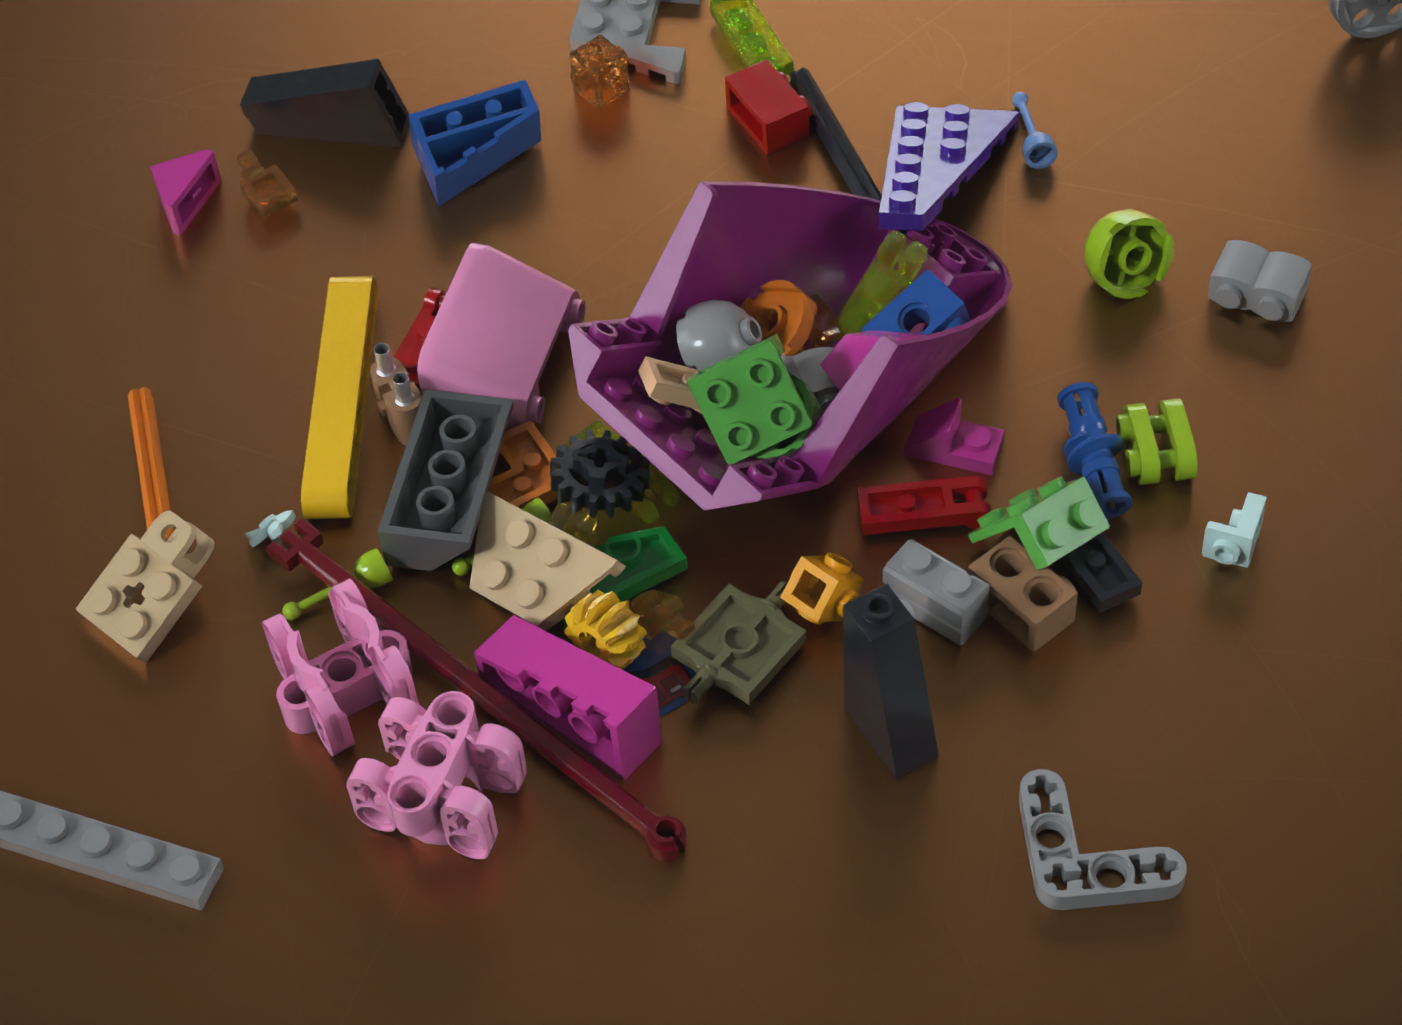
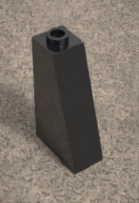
[240,59,410,147]
[843,584,939,779]

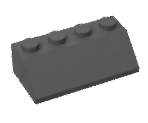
[377,389,514,571]

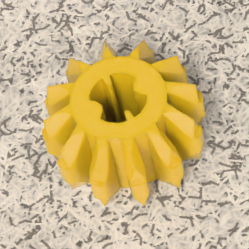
[564,590,647,670]

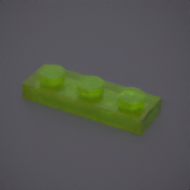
[709,0,794,75]

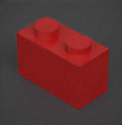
[725,59,812,155]

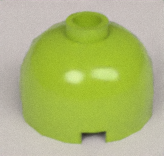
[1084,209,1174,300]

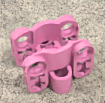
[262,579,419,757]
[347,691,527,860]

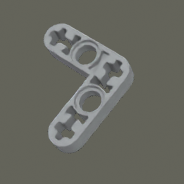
[1019,769,1187,910]

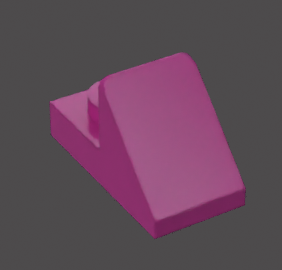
[904,398,1005,475]

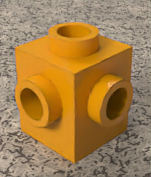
[780,552,865,625]

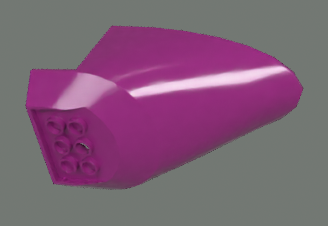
[568,181,1013,511]

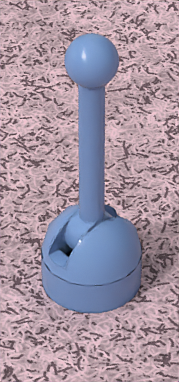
[1012,92,1058,169]

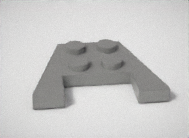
[569,0,701,84]

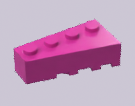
[474,615,663,781]

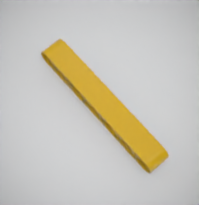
[301,276,378,519]

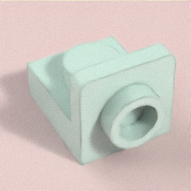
[1202,492,1267,568]

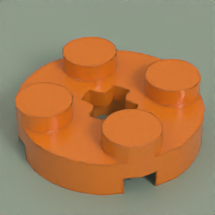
[740,280,817,356]

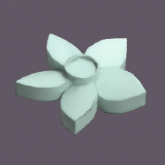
[245,510,296,548]

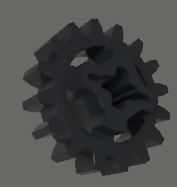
[550,430,651,518]

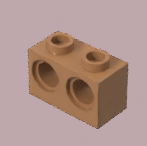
[968,535,1078,652]

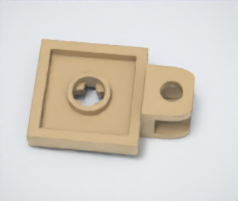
[75,510,214,663]

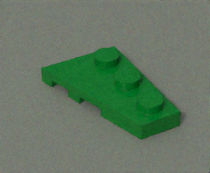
[559,526,688,630]

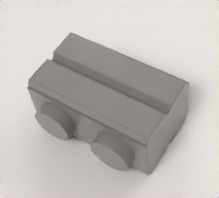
[883,539,990,646]

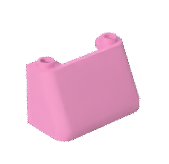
[417,243,585,431]

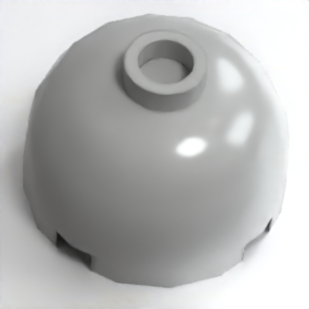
[676,300,762,370]

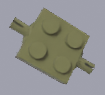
[671,582,807,705]

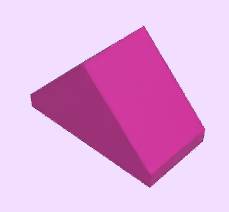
[150,149,222,236]

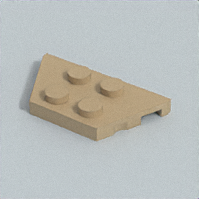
[469,491,626,631]

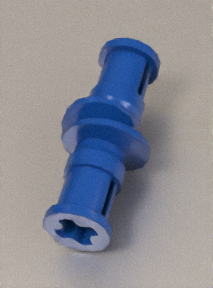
[1057,382,1133,519]

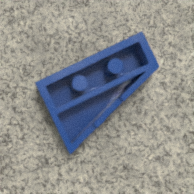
[408,80,541,207]

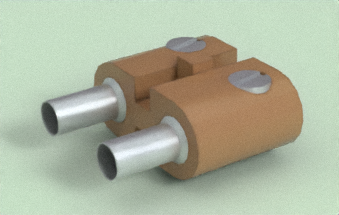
[370,343,422,445]

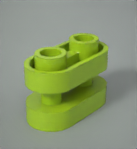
[1116,398,1198,485]

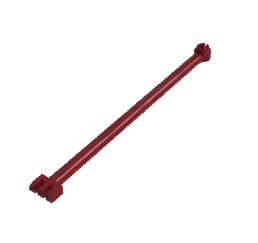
[266,518,687,861]

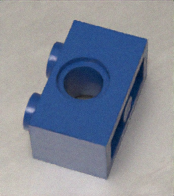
[861,269,971,335]

